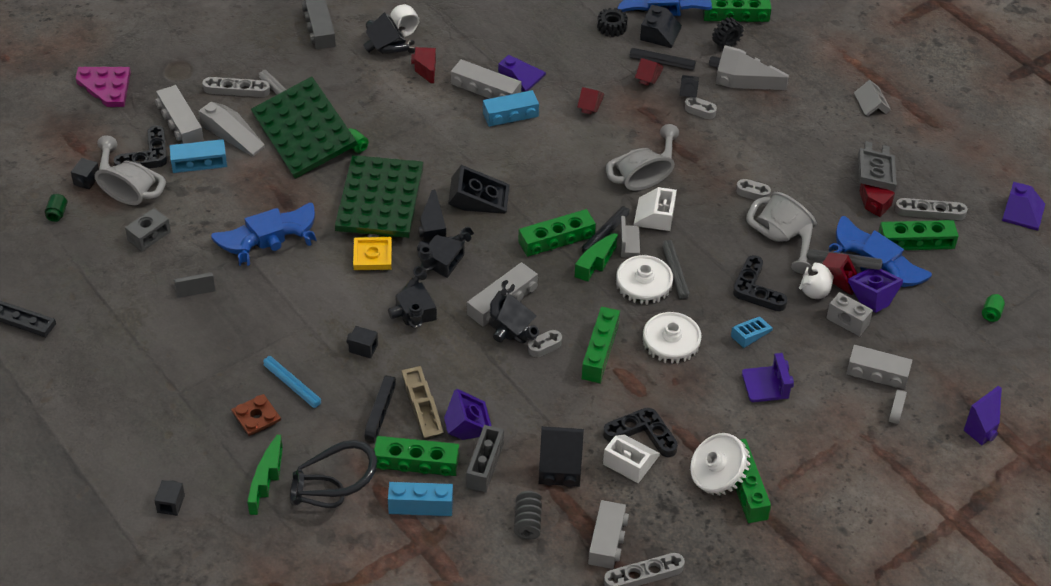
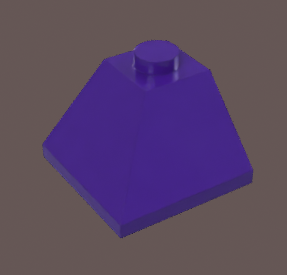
[498,55,546,92]
[1002,182,1045,231]
[848,268,903,313]
[964,386,1002,445]
[444,389,492,440]

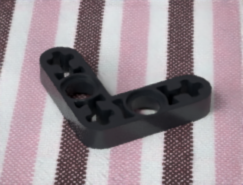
[113,125,167,168]
[733,255,788,311]
[603,407,678,457]

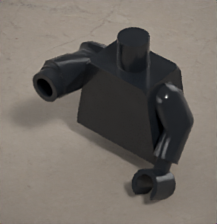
[363,12,415,54]
[417,227,474,278]
[388,266,437,328]
[490,280,539,343]

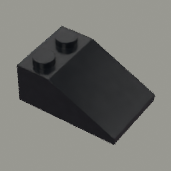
[448,165,510,214]
[538,426,584,487]

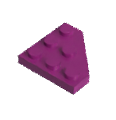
[76,67,131,107]

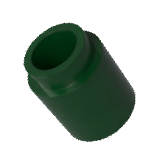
[45,194,68,222]

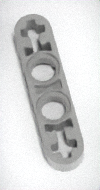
[203,77,270,97]
[895,198,968,220]
[604,553,685,586]

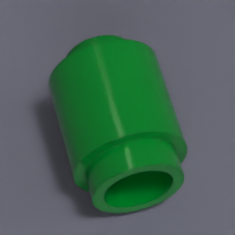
[349,128,369,153]
[982,294,1005,322]

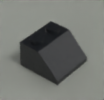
[640,5,682,48]

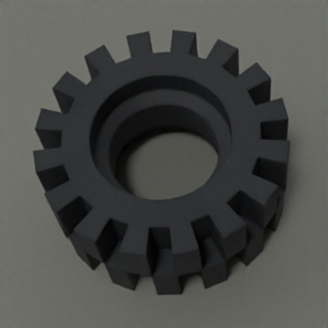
[597,8,628,37]
[712,17,744,49]

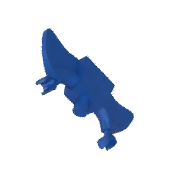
[618,0,712,16]
[211,203,317,266]
[829,216,932,294]

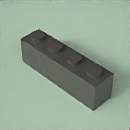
[301,0,336,50]

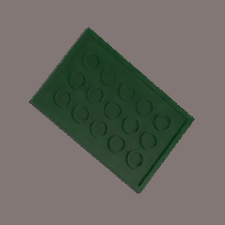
[251,76,358,179]
[335,155,423,238]

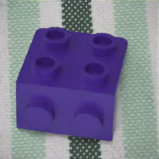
[742,353,794,402]

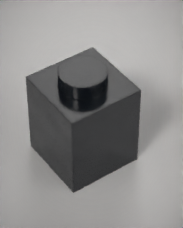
[679,75,699,98]
[71,158,99,190]
[346,326,378,359]
[154,480,185,516]

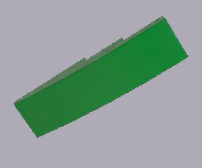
[247,434,283,515]

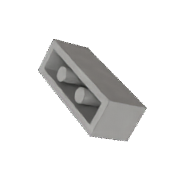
[846,345,912,390]
[588,500,629,569]

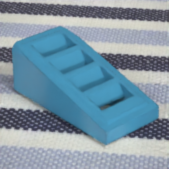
[731,316,773,348]

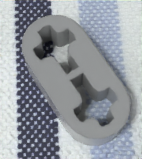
[685,97,717,119]
[736,179,771,200]
[528,330,562,357]
[888,390,907,424]

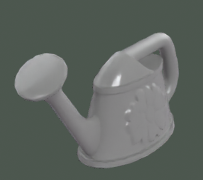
[606,124,679,191]
[95,135,166,205]
[746,192,817,274]

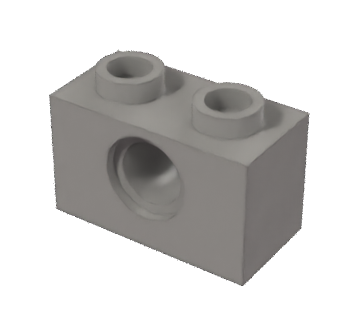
[826,292,873,337]

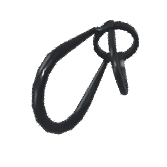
[290,440,378,508]

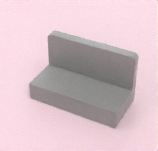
[854,80,891,116]
[620,216,640,258]

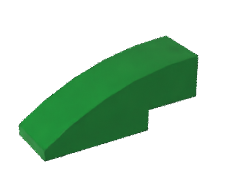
[574,233,618,282]

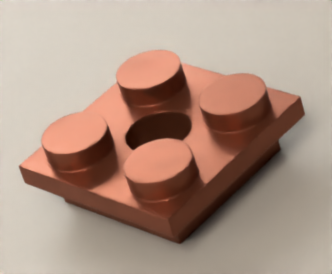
[231,394,281,436]

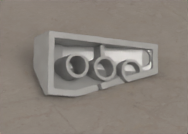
[716,45,789,90]
[199,102,265,157]

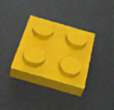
[353,237,392,270]

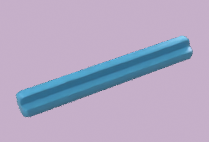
[263,356,321,408]

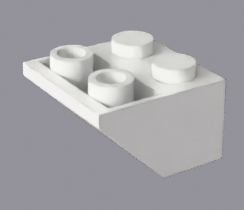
[634,187,677,231]
[603,435,660,483]

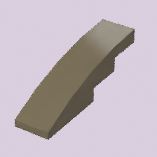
[401,366,444,439]

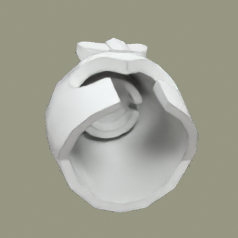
[390,4,419,37]
[799,263,834,299]

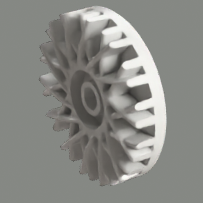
[616,255,673,305]
[642,312,701,364]
[690,433,750,495]

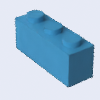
[483,90,539,127]
[170,139,227,173]
[388,482,453,516]

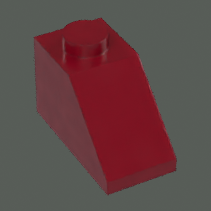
[411,47,436,83]
[635,58,664,86]
[577,87,604,114]
[859,183,895,217]
[822,253,857,295]

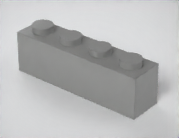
[451,59,521,99]
[155,85,204,144]
[467,262,538,327]

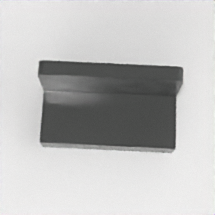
[174,272,216,298]

